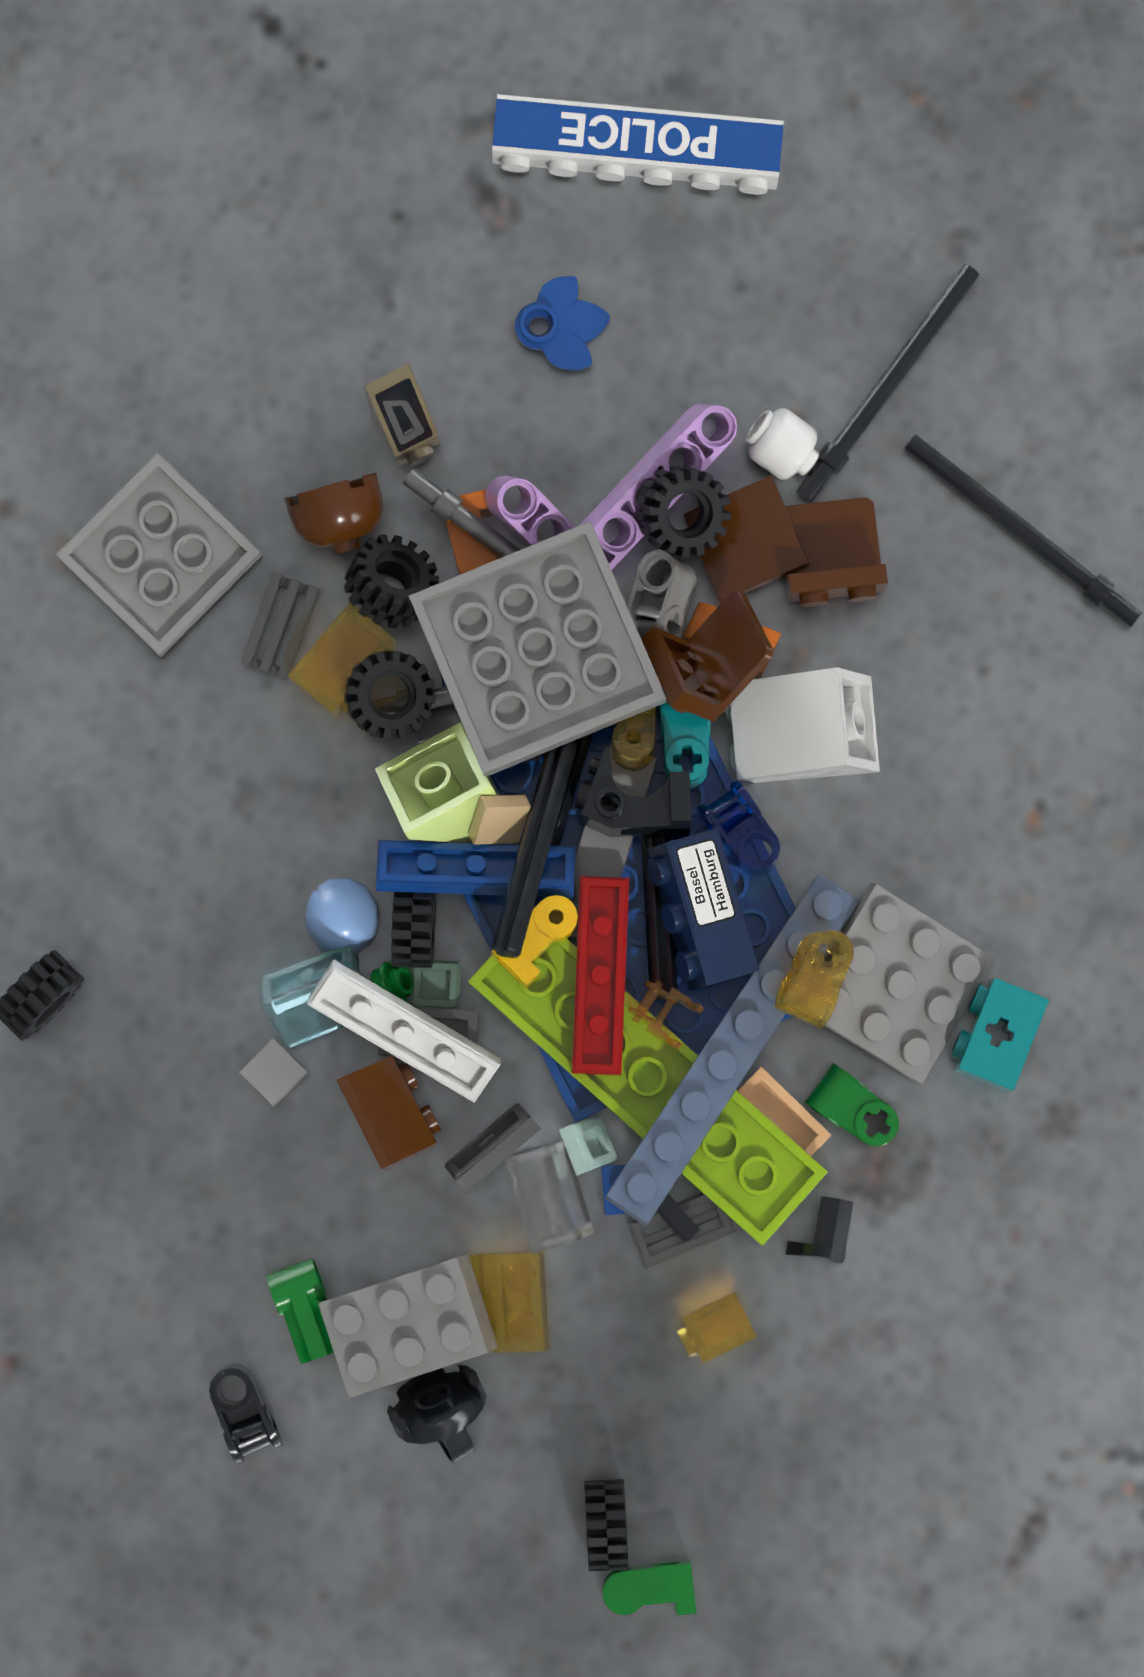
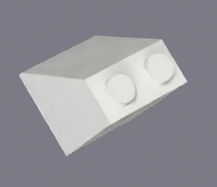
[725,667,880,783]

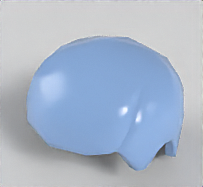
[305,878,379,957]

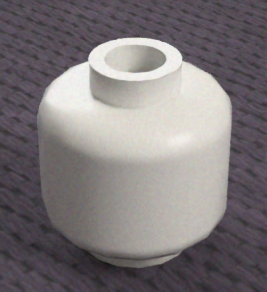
[746,408,819,480]

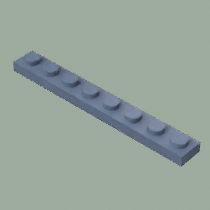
[604,874,860,1226]

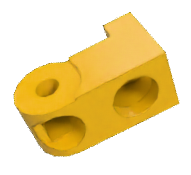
[491,895,578,989]

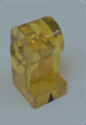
[612,707,655,771]

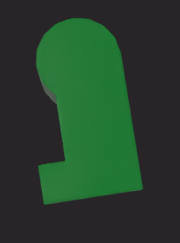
[602,1559,697,1616]

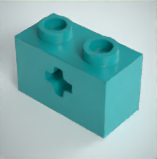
[951,978,1049,1092]

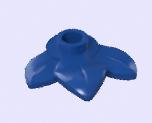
[515,276,610,371]

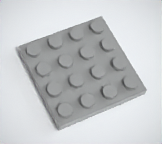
[409,521,667,776]

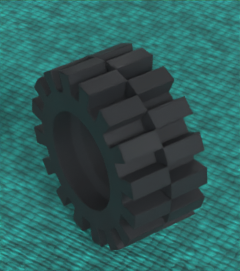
[636,465,731,558]
[344,534,439,628]
[344,651,436,739]
[391,892,436,968]
[0,950,84,1041]
[584,1479,628,1571]

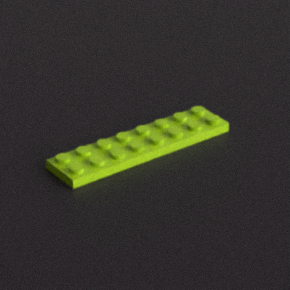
[468,938,828,1246]

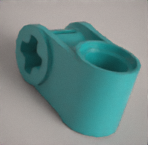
[660,702,710,790]

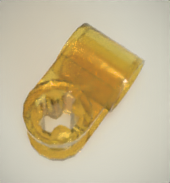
[775,930,854,1029]

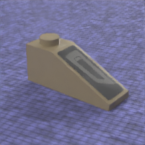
[364,363,440,467]

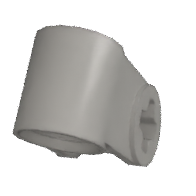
[627,550,697,638]

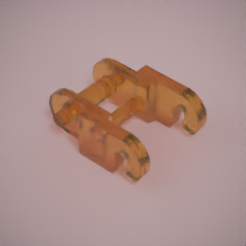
[628,980,704,1050]

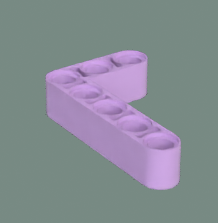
[485,403,737,570]

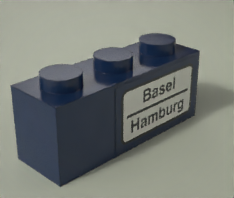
[647,828,759,990]

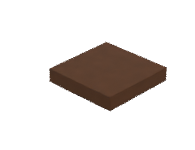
[683,475,810,603]

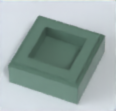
[410,960,461,1010]

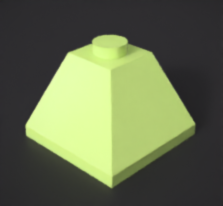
[375,722,500,843]

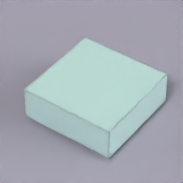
[559,1114,618,1176]

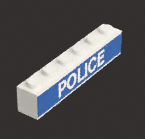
[492,94,784,195]

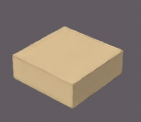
[468,795,531,845]

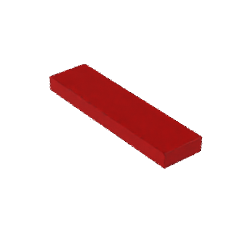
[572,876,629,1076]

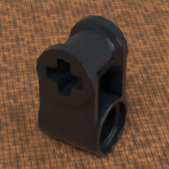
[209,1364,283,1464]

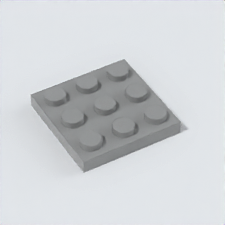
[56,452,262,657]
[797,883,995,1084]

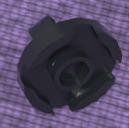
[387,1365,487,1463]

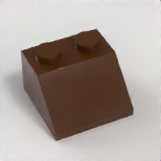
[337,1055,441,1171]

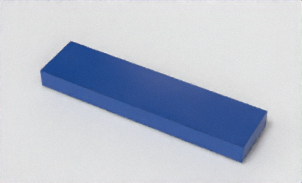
[376,840,575,898]

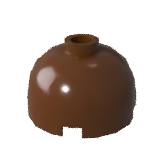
[284,473,383,555]

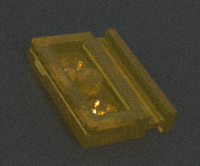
[470,1250,549,1353]

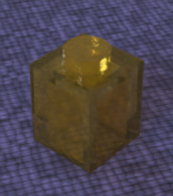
[677,1291,757,1363]

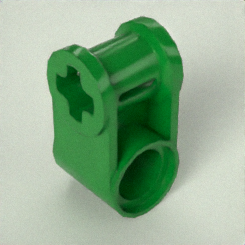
[804,1063,899,1146]

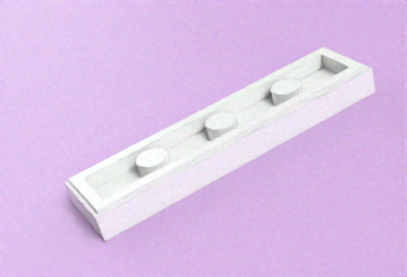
[307,960,501,1103]

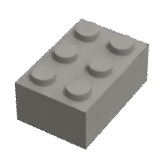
[318,1254,498,1398]

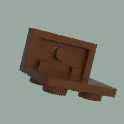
[785,497,888,607]
[641,590,773,722]

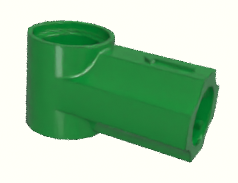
[266,1258,334,1364]

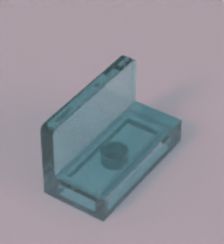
[262,945,360,1047]

